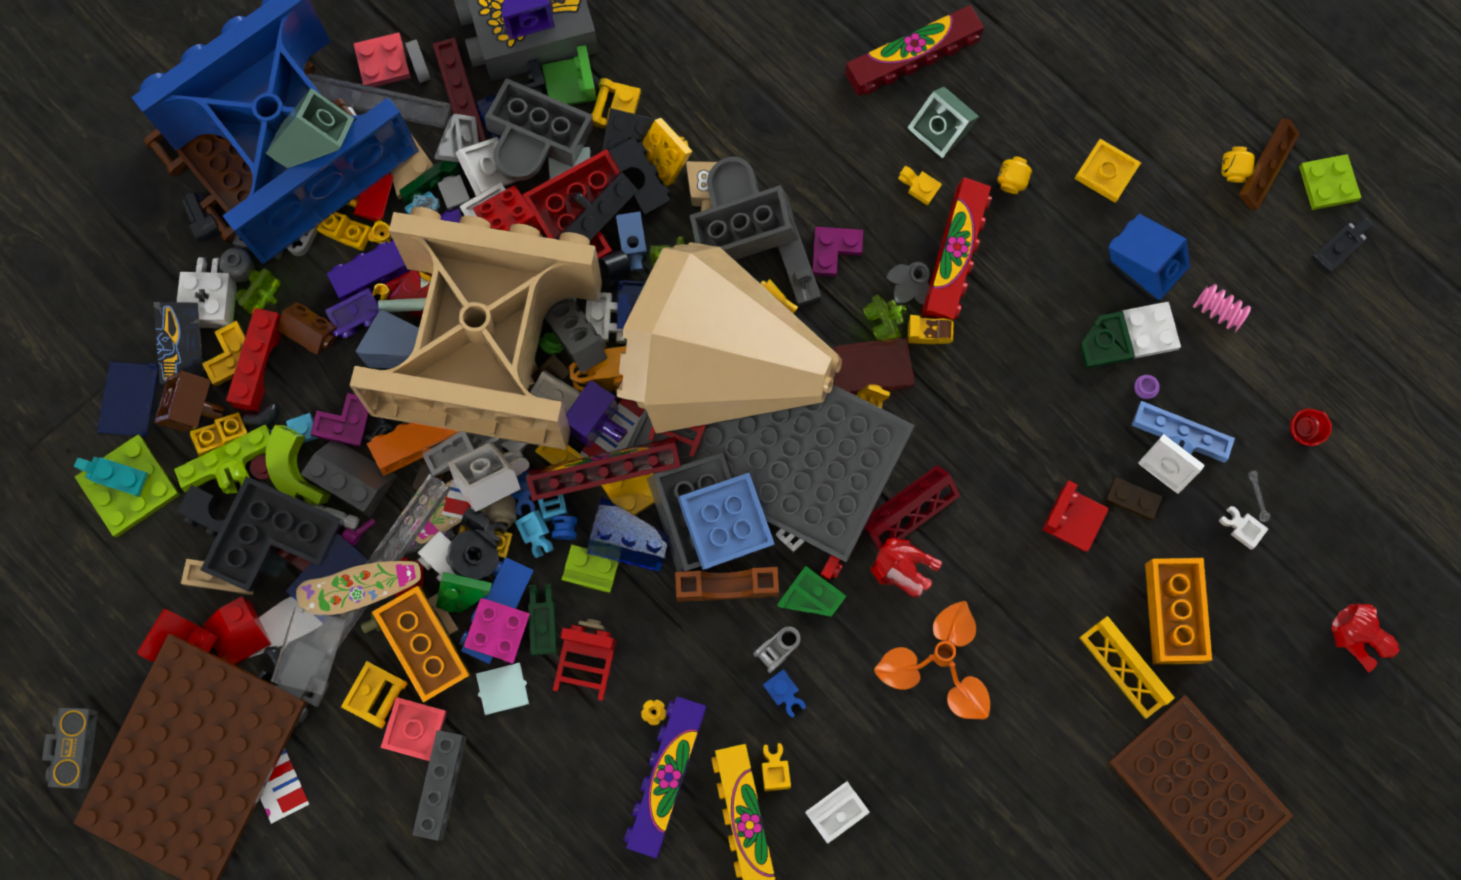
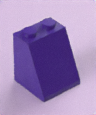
[502,0,555,40]

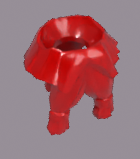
[870,538,942,598]
[1331,604,1400,672]

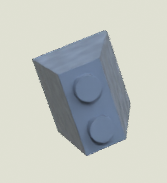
[356,309,419,368]

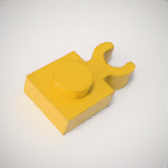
[762,743,791,791]

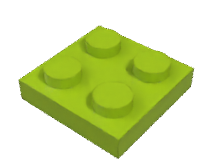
[1299,154,1361,210]

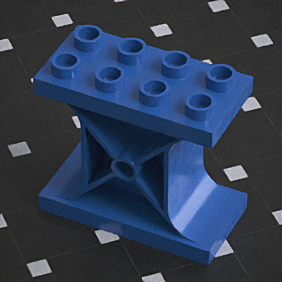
[132,0,419,264]

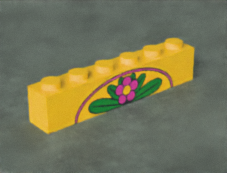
[711,744,775,880]

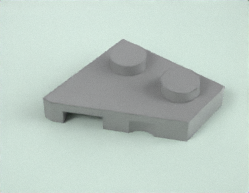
[435,114,479,162]

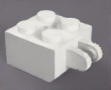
[177,257,237,328]
[448,443,530,512]

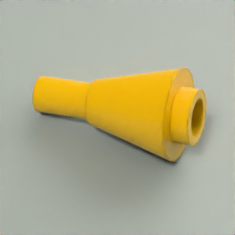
[760,279,798,314]

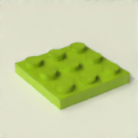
[75,434,180,538]

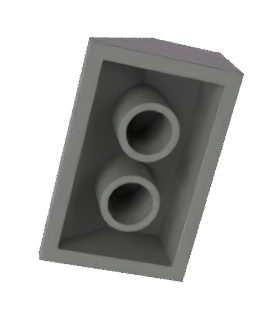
[301,441,397,517]

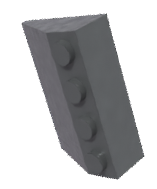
[647,453,731,572]

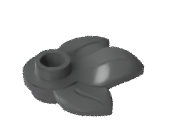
[886,262,930,305]

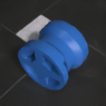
[552,516,577,540]

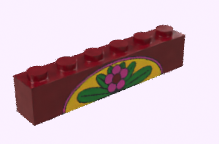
[845,5,984,96]
[526,437,681,501]

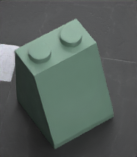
[266,88,354,168]

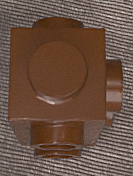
[277,302,337,355]

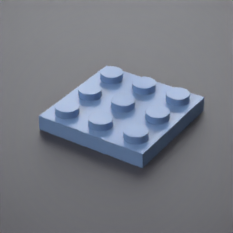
[677,473,774,570]

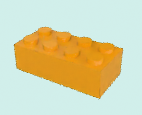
[1145,558,1212,665]
[372,586,471,702]

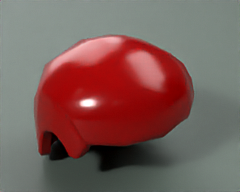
[1290,408,1332,446]

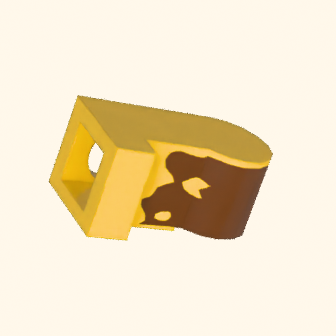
[907,315,954,344]

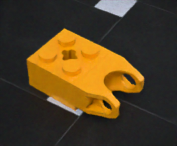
[569,346,626,393]

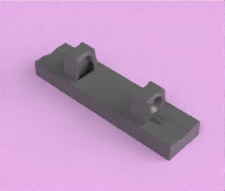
[777,224,821,306]

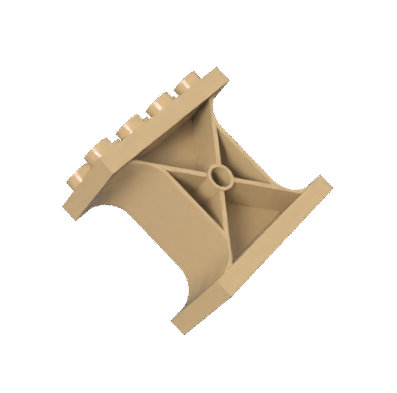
[350,207,602,450]

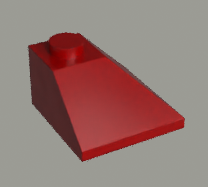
[204,597,272,665]

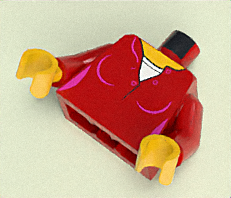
[372,270,432,319]

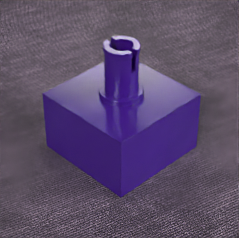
[566,380,627,448]

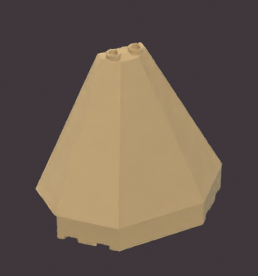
[617,242,842,434]

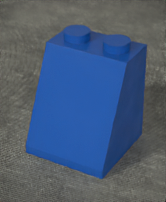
[1109,214,1190,300]

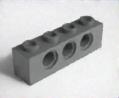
[544,298,607,373]
[412,730,467,841]

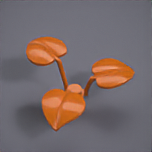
[874,601,990,720]

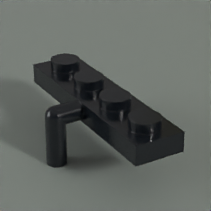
[555,172,638,240]

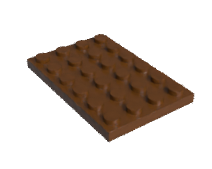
[1108,695,1293,880]

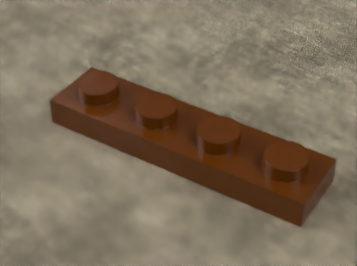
[1239,119,1300,210]

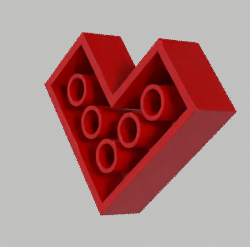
[522,149,632,259]

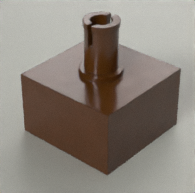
[154,371,224,432]

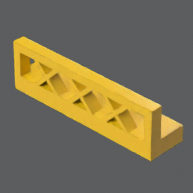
[1079,616,1174,719]

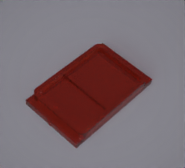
[831,338,915,394]

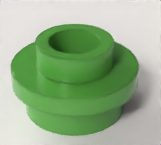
[539,332,563,354]

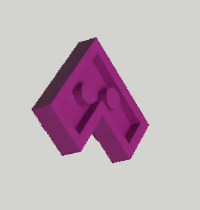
[812,227,863,277]
[311,393,369,447]

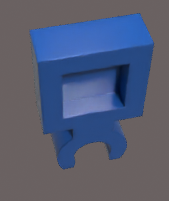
[510,471,536,517]
[763,669,806,718]

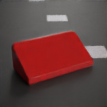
[354,174,394,222]

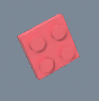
[354,33,411,89]
[381,697,447,761]

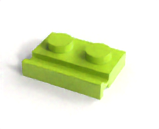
[561,545,620,594]

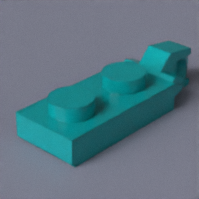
[74,457,149,497]

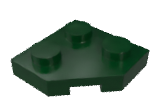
[1080,311,1135,369]

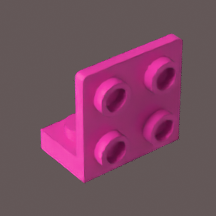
[464,598,530,664]

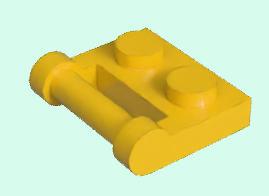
[591,78,641,129]
[341,661,408,729]

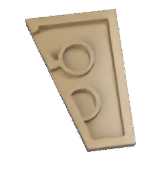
[391,134,434,199]

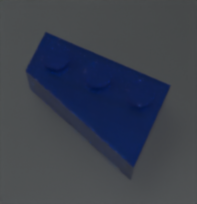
[587,496,669,572]

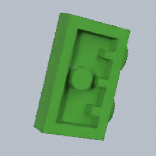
[542,45,597,105]

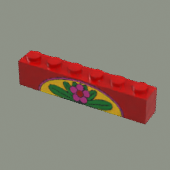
[921,177,992,320]

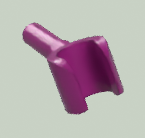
[341,518,376,545]

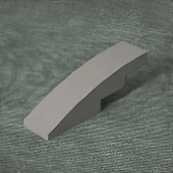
[422,432,509,476]

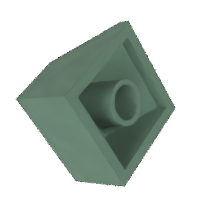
[908,87,979,158]

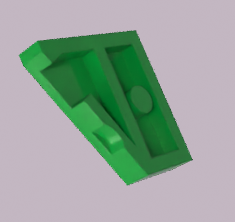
[777,566,847,617]
[436,572,492,613]

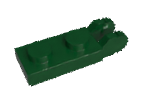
[399,160,461,206]
[528,583,557,656]

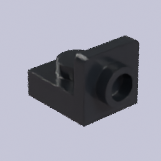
[523,59,548,95]

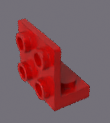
[473,186,543,235]
[1042,480,1108,552]
[137,609,218,662]

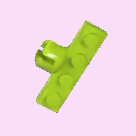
[174,425,271,494]

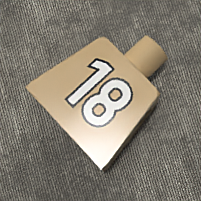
[686,161,717,211]

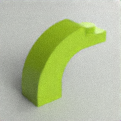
[266,425,331,506]

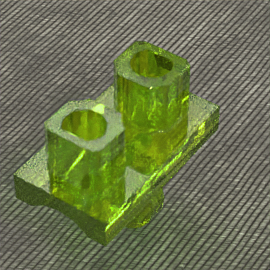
[235,268,281,315]
[863,295,907,341]

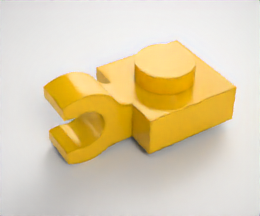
[898,166,942,206]

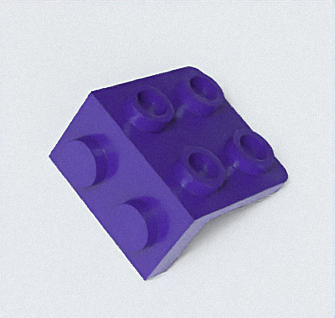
[325,288,379,339]

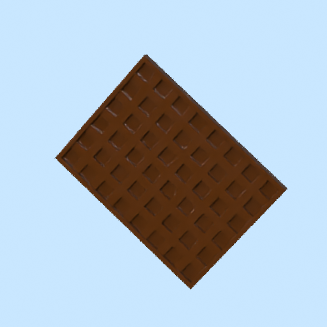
[73,634,307,880]

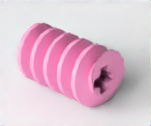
[1193,284,1251,332]

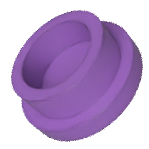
[1134,375,1160,399]

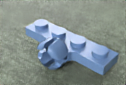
[1132,401,1235,463]

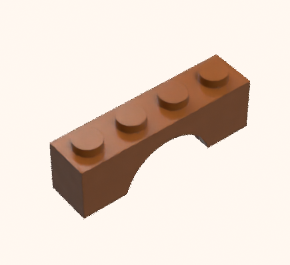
[675,567,779,602]

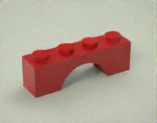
[226,308,282,413]

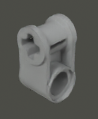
[753,627,800,673]

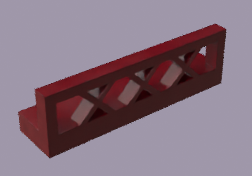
[863,465,961,551]

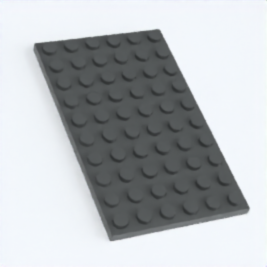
[626,384,916,562]

